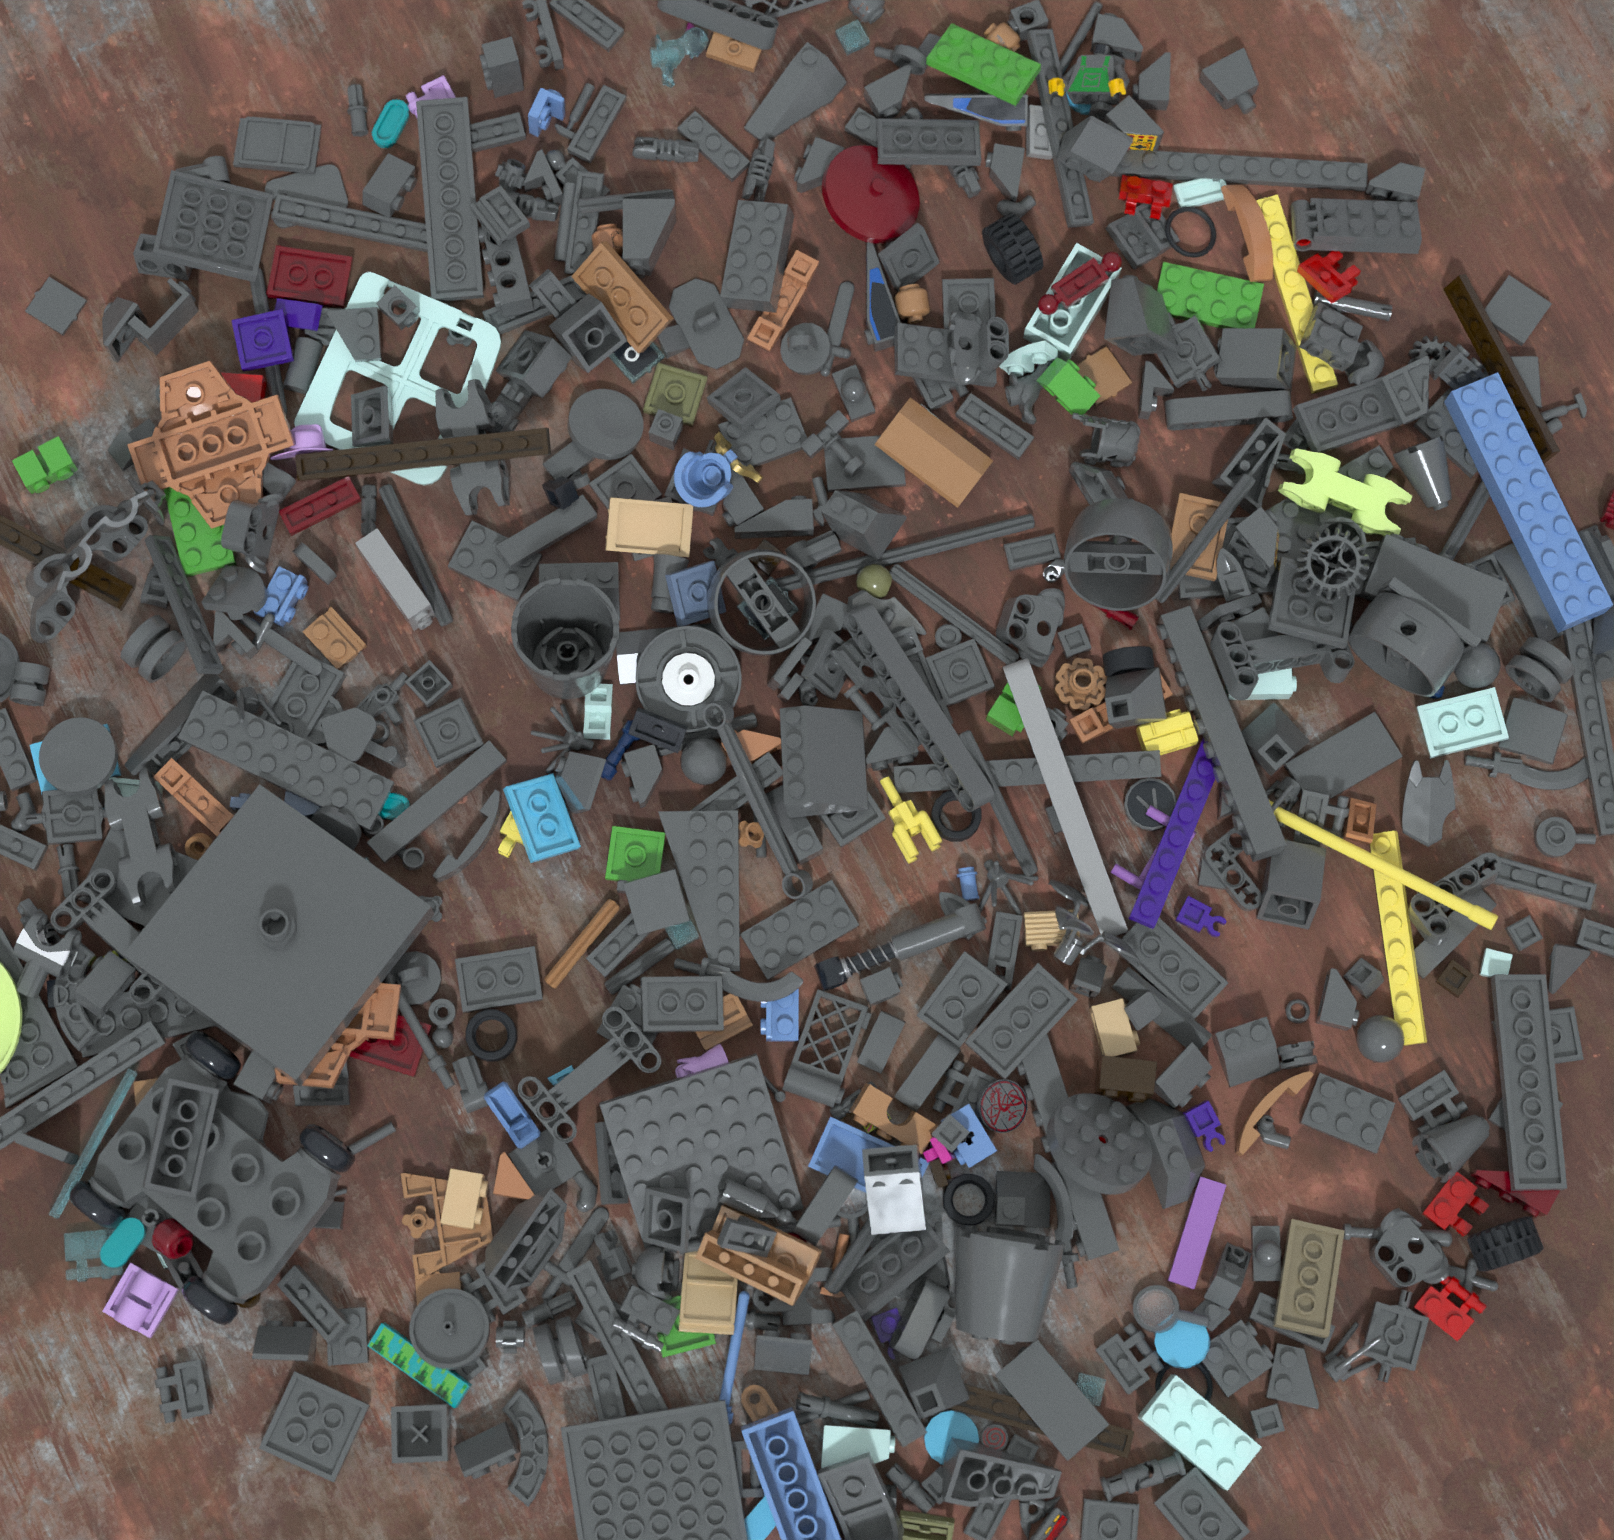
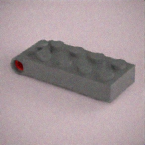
[1290,198,1422,254]

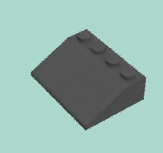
[780,706,869,818]

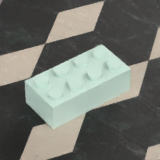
[1023,243,1121,361]
[1137,1374,1261,1491]

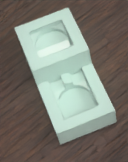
[583,684,613,740]

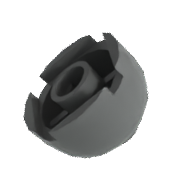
[1314,517,1367,569]
[632,1245,680,1299]

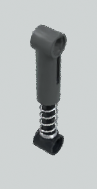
[814,903,986,991]

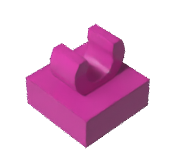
[923,1137,956,1164]

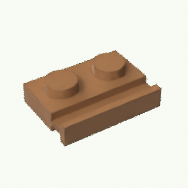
[303,607,367,670]
[695,994,753,1052]

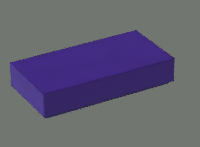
[275,298,322,331]

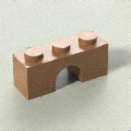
[849,1083,938,1154]

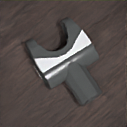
[13,911,82,999]

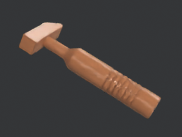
[820,1233,850,1298]

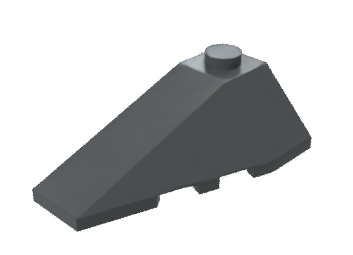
[744,42,847,141]
[943,1437,1062,1507]

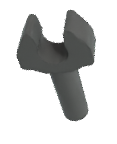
[812,477,828,527]

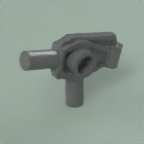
[356,672,409,726]

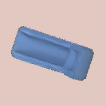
[484,1081,541,1149]

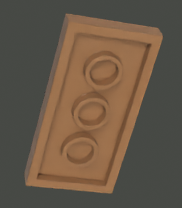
[571,241,674,354]

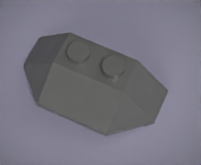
[1069,461,1133,541]
[1125,1098,1205,1209]
[485,1188,567,1293]

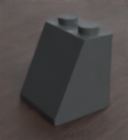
[623,199,676,279]
[1104,275,1177,356]
[1214,328,1297,395]
[821,490,907,560]
[1256,839,1326,930]

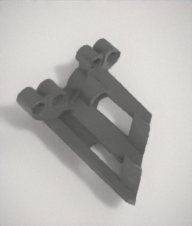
[26,489,155,644]

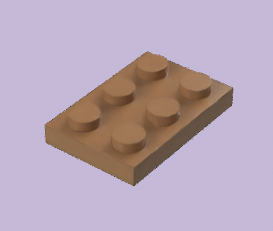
[1170,493,1228,581]

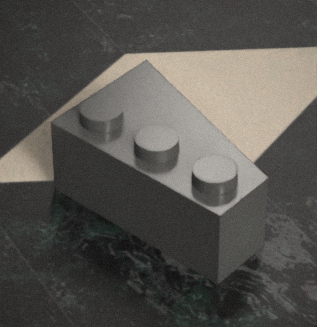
[479,36,524,98]
[1211,417,1286,515]

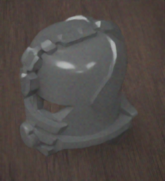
[1072,413,1141,467]

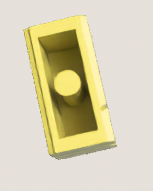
[1136,709,1198,755]

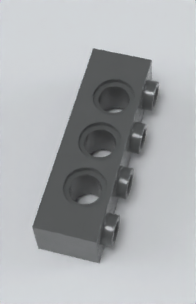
[478,224,534,317]

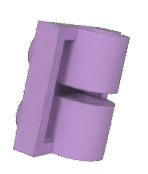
[102,1263,179,1338]

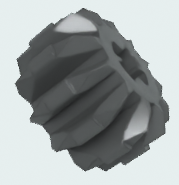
[1408,336,1451,380]

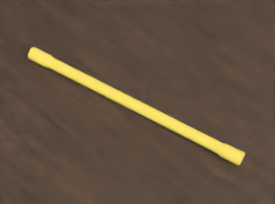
[1269,800,1499,930]

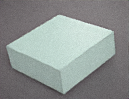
[1479,948,1512,978]

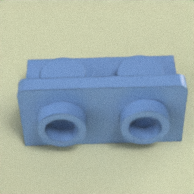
[528,88,565,137]
[254,566,309,628]
[761,988,799,1042]

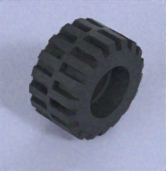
[982,213,1043,285]
[1467,1216,1544,1272]

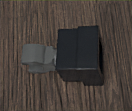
[542,470,591,510]

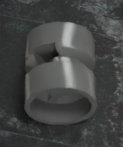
[9,662,50,706]

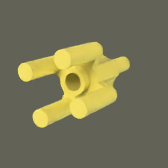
[880,776,942,864]

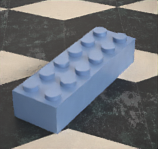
[741,1407,841,1540]

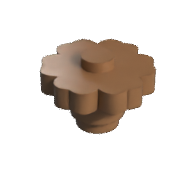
[1054,658,1107,712]

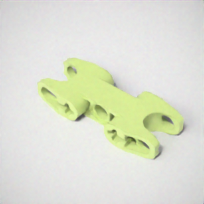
[1278,449,1412,536]

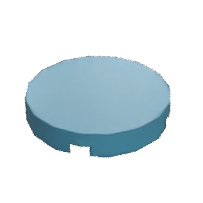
[1154,1315,1210,1369]
[924,1410,979,1465]

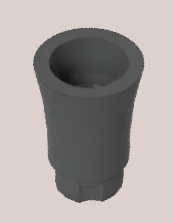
[651,554,689,614]

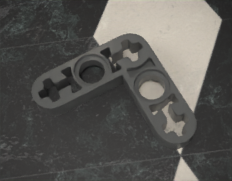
[1203,827,1262,911]

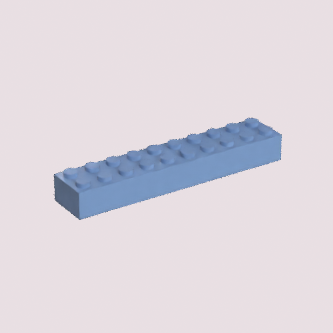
[1444,373,1613,633]

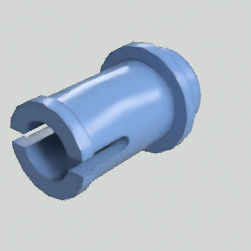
[956,867,979,901]

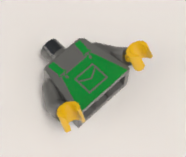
[1048,44,1129,105]

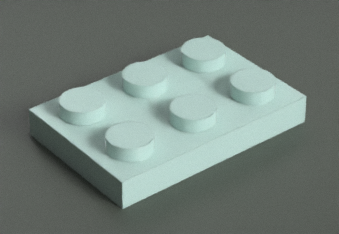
[1416,687,1509,759]

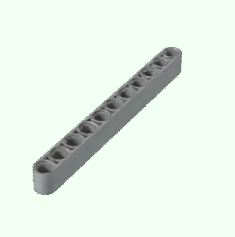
[1003,658,1128,936]

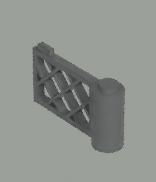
[782,990,871,1108]

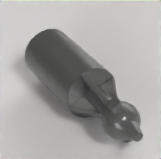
[718,1179,798,1226]

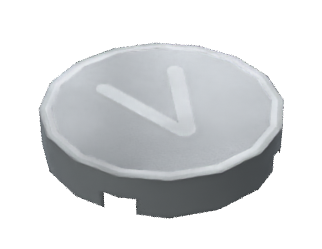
[1124,778,1177,831]

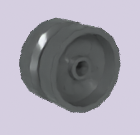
[120,615,187,683]
[1505,637,1575,702]
[533,1316,588,1385]

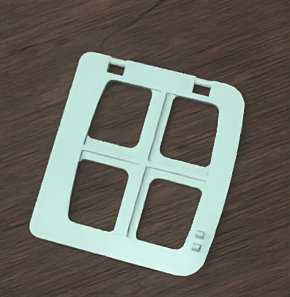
[294,272,501,485]

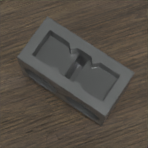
[133,233,193,280]

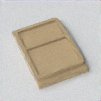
[605,497,693,557]
[679,1251,738,1335]

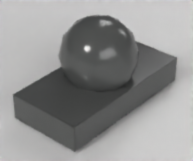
[832,364,875,422]
[1251,1226,1281,1281]

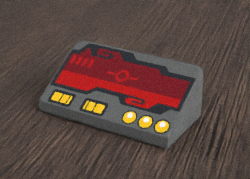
[1029,1507,1070,1540]

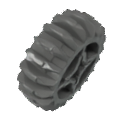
[1297,528,1369,600]

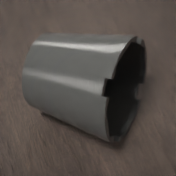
[511,578,619,699]
[955,1225,1065,1345]

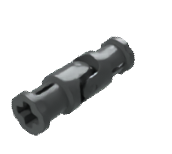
[1099,1451,1186,1501]

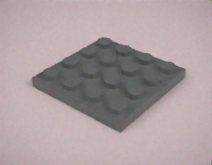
[152,170,274,282]

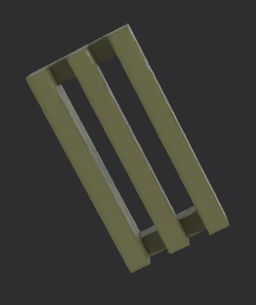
[899,1510,955,1540]

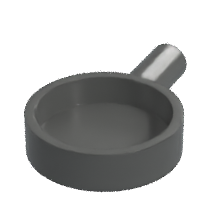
[874,45,928,75]
[1534,817,1596,858]

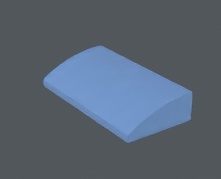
[808,1117,929,1193]

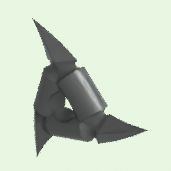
[1018,1496,1061,1540]

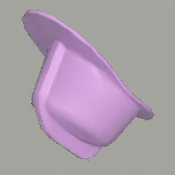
[270,424,333,460]

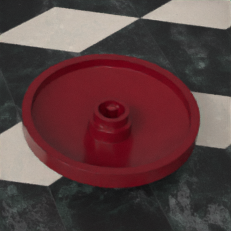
[822,145,920,244]

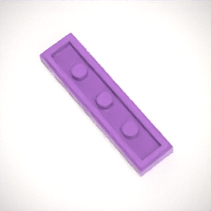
[1167,1176,1226,1289]

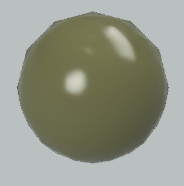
[856,564,892,599]

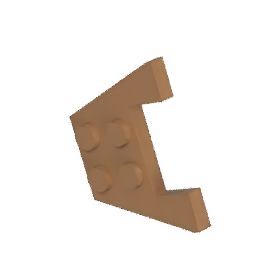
[401,1173,494,1280]

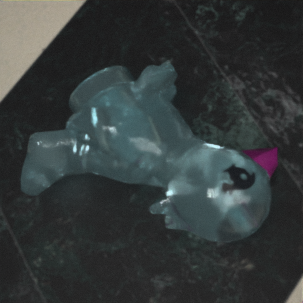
[650,22,708,88]

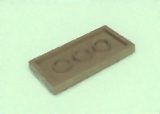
[1273,1219,1344,1338]

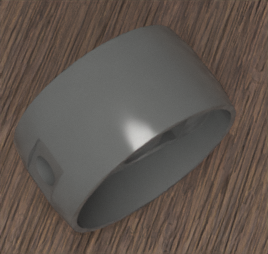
[1064,498,1173,611]
[707,549,816,656]
[1348,592,1465,697]

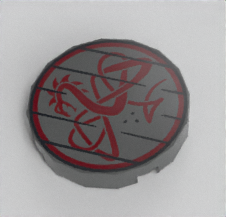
[975,1079,1028,1133]

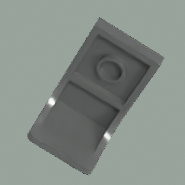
[817,1452,905,1540]

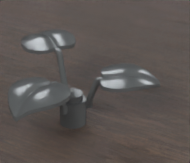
[1048,879,1141,966]

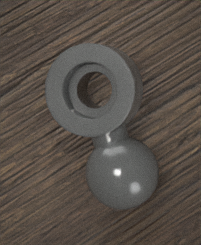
[428,999,457,1049]

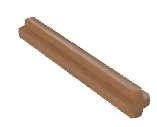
[544,899,620,989]

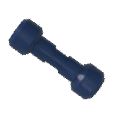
[601,720,640,781]

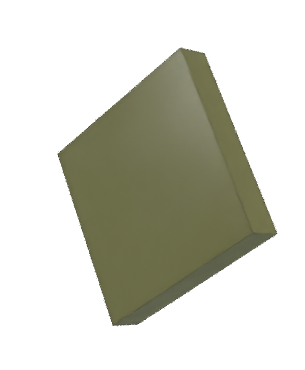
[643,362,708,427]

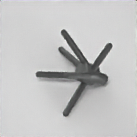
[530,704,594,773]
[978,859,1039,915]

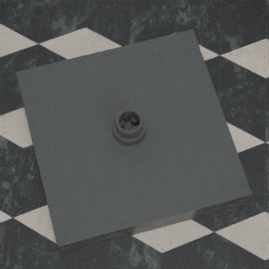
[123,784,434,1087]

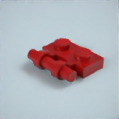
[1414,1276,1487,1342]

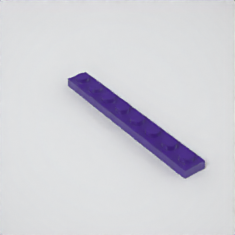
[1128,738,1215,929]

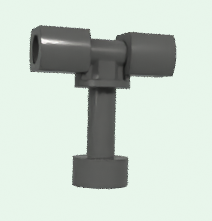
[800,410,866,477]

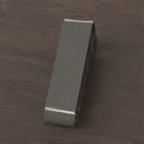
[1408,853,1502,946]

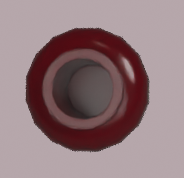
[152,1218,193,1259]

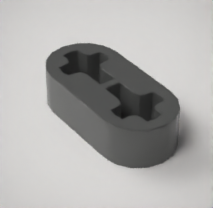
[292,542,337,585]

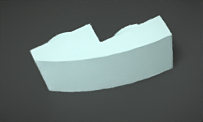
[999,340,1058,377]

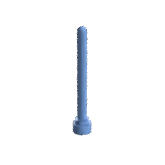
[719,1291,750,1424]

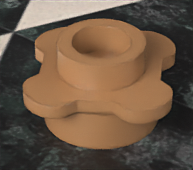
[738,821,764,848]
[402,1206,435,1238]

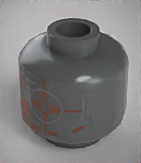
[848,0,885,24]

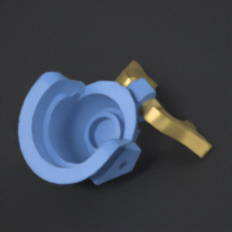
[674,432,763,507]

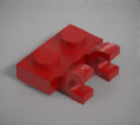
[1119,175,1173,220]
[1297,251,1361,304]
[1422,1172,1489,1237]

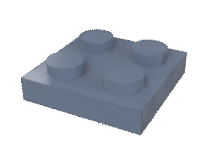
[665,561,726,626]

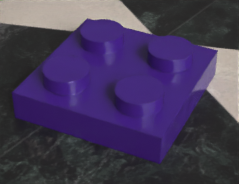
[231,309,294,372]

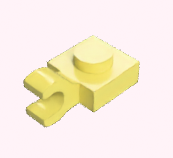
[498,811,524,858]

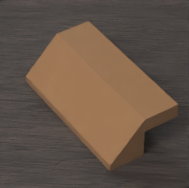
[874,398,993,508]
[695,1204,822,1306]

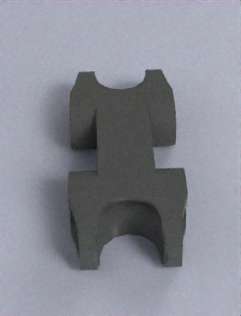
[435,379,510,516]
[105,768,180,907]

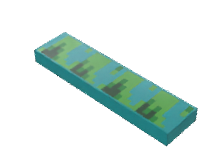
[367,1322,472,1408]

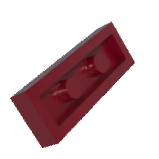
[279,476,361,536]

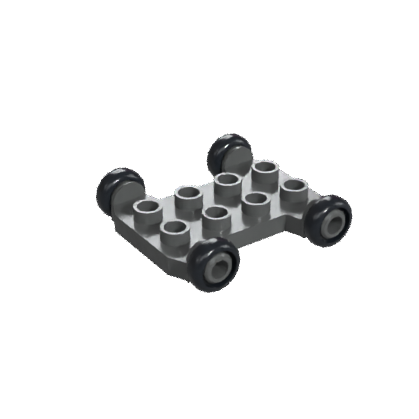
[69,1031,355,1325]

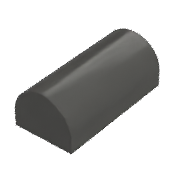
[283,337,323,395]

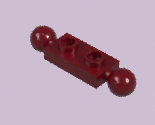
[1038,252,1122,315]

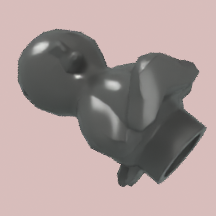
[1005,360,1054,425]

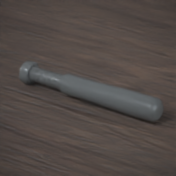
[1343,1223,1452,1247]

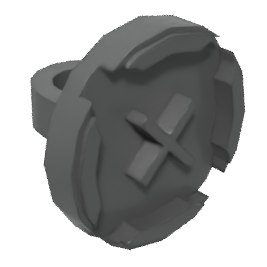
[780,323,832,375]
[391,951,442,1006]

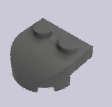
[201,565,268,620]

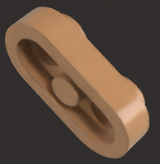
[741,1385,779,1422]

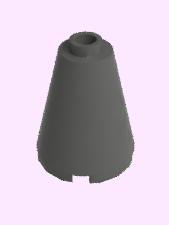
[1393,435,1452,511]
[1412,1115,1490,1183]

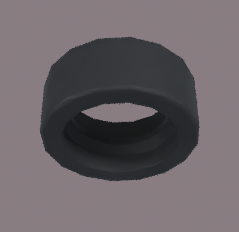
[1103,646,1155,677]
[931,790,982,842]
[465,1009,517,1062]
[943,1174,995,1225]

